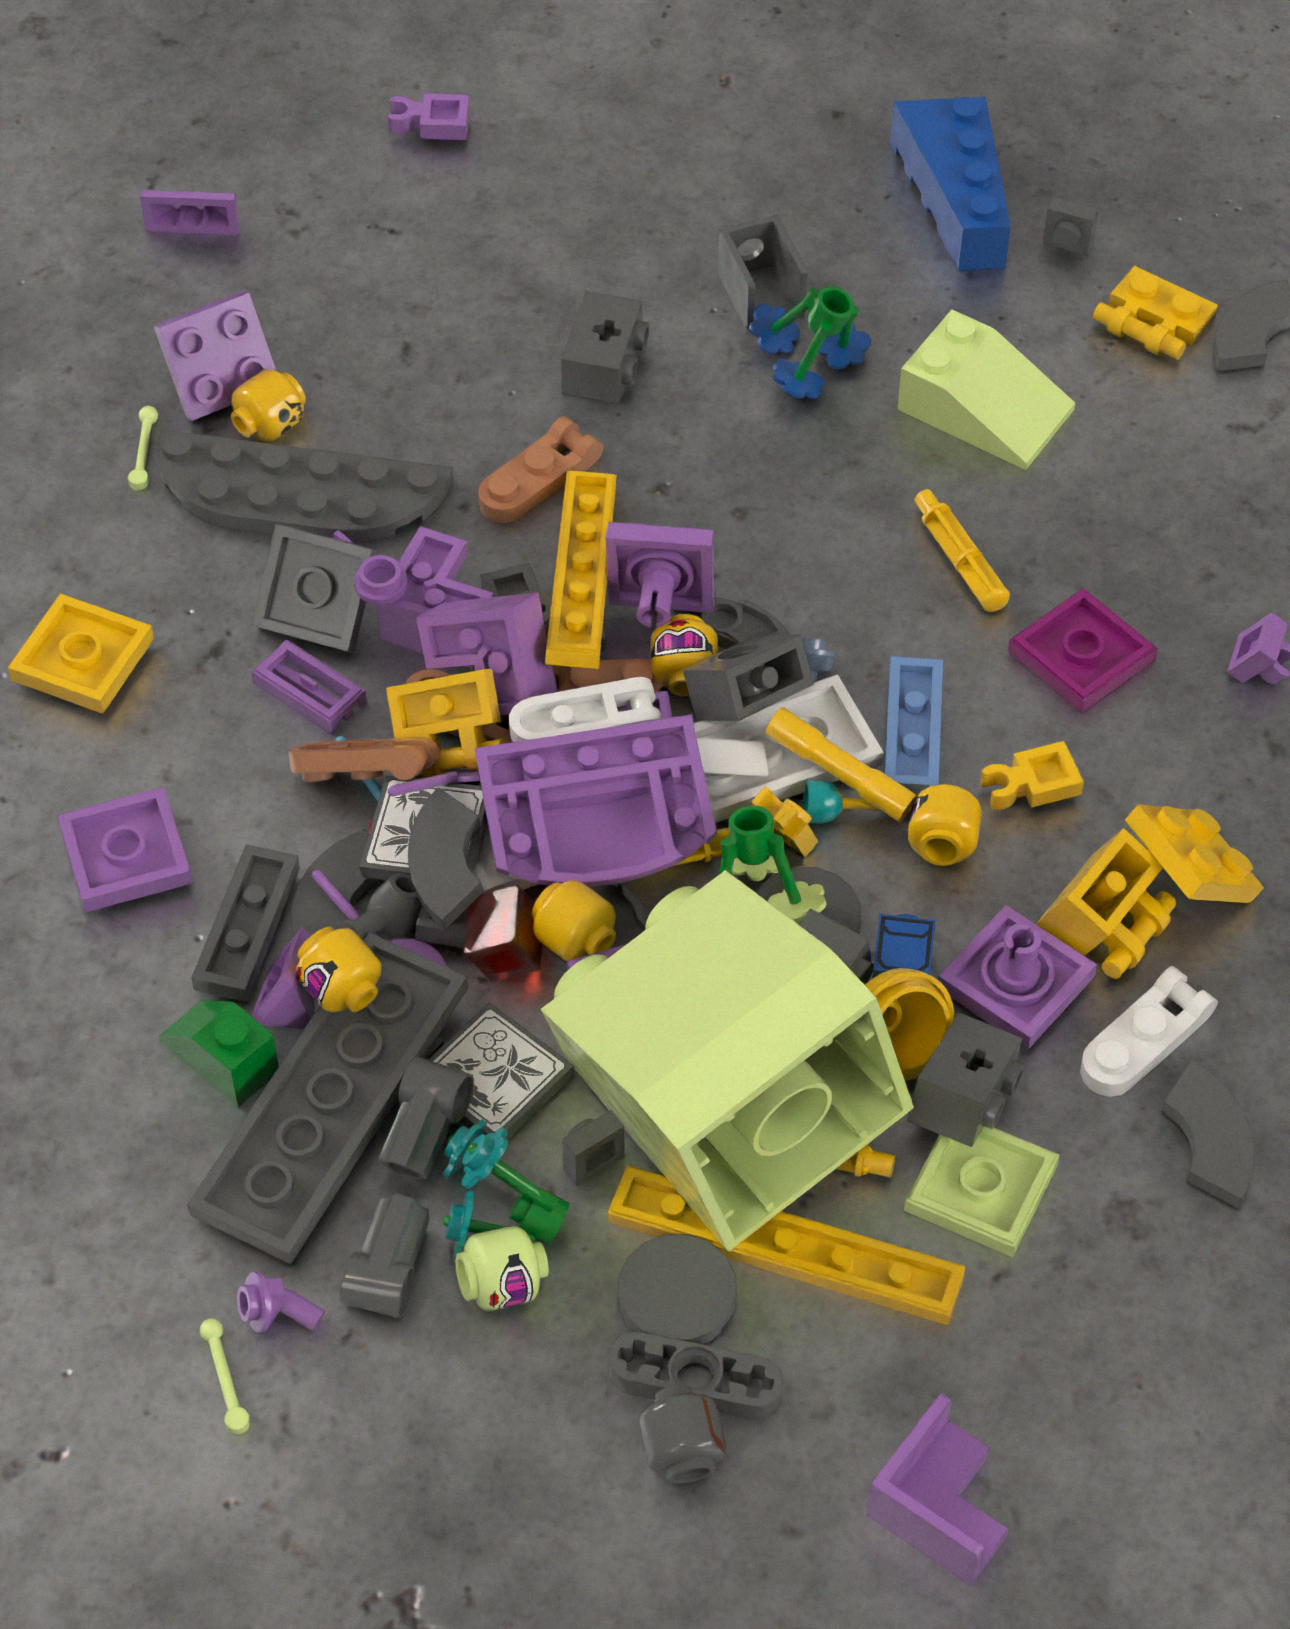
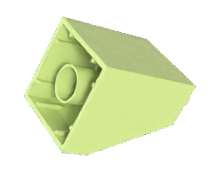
[541,870,914,1252]

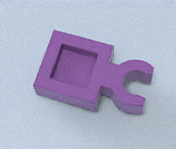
[388,93,470,140]

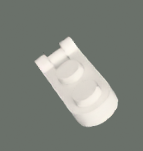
[509,677,662,742]
[1080,966,1218,1097]

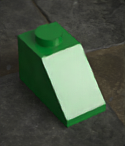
[159,1000,279,1107]

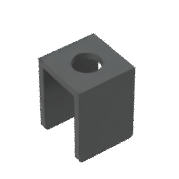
[718,215,808,329]

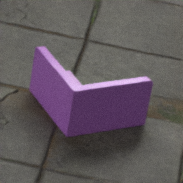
[377,526,494,669]
[416,593,557,715]
[867,1393,1008,1586]

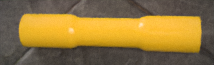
[765,707,918,823]

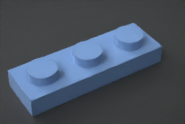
[884,656,943,795]

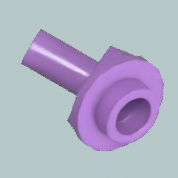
[237,1272,325,1332]

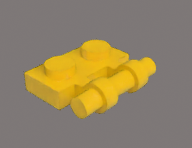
[1093,266,1218,360]
[386,669,506,778]

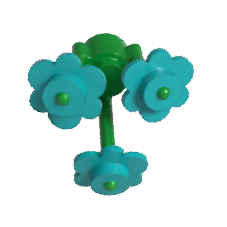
[443,1119,570,1259]

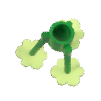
[719,806,827,924]

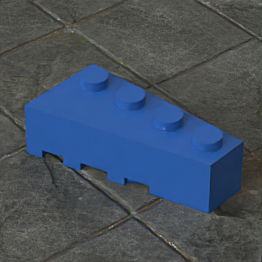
[890,97,1011,271]

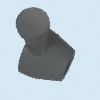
[337,873,422,940]

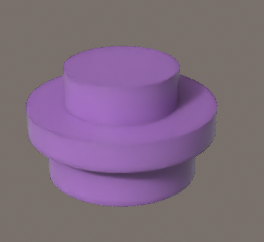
[354,555,408,605]

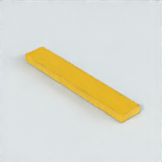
[545,470,617,669]
[607,1165,966,1325]

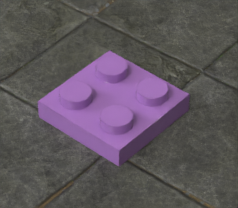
[57,787,193,913]

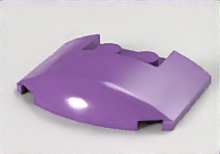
[475,715,717,887]

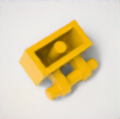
[1036,828,1176,979]

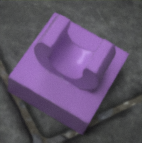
[1227,612,1290,685]

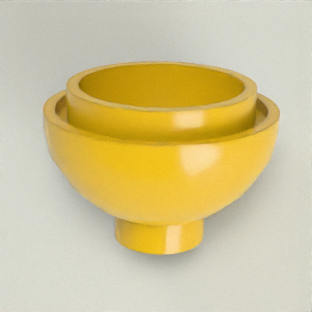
[865,968,954,1081]

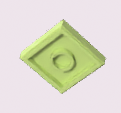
[904,1127,1060,1258]

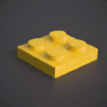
[8,593,154,714]
[1125,804,1264,903]

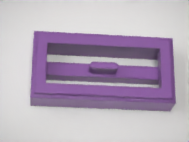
[251,640,367,734]

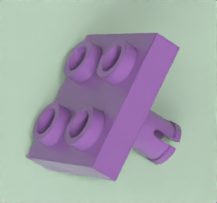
[153,290,276,421]
[606,522,715,628]
[938,905,1097,1050]

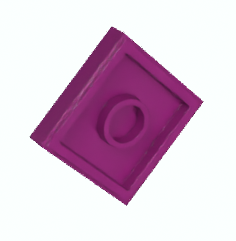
[1008,588,1158,713]

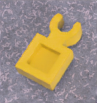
[980,741,1084,810]
[751,786,818,858]

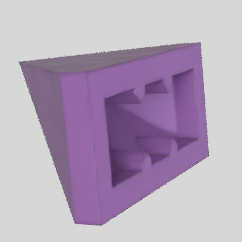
[140,190,240,235]
[251,928,315,1029]

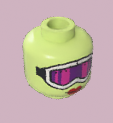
[455,1226,549,1311]

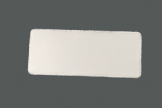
[697,738,769,777]

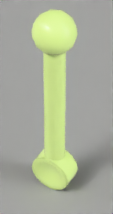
[128,405,158,490]
[200,1318,250,1435]

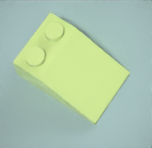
[897,309,1075,470]

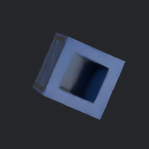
[872,914,936,979]

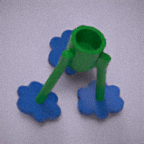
[749,286,871,399]

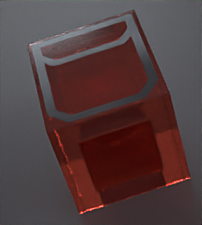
[464,885,543,982]

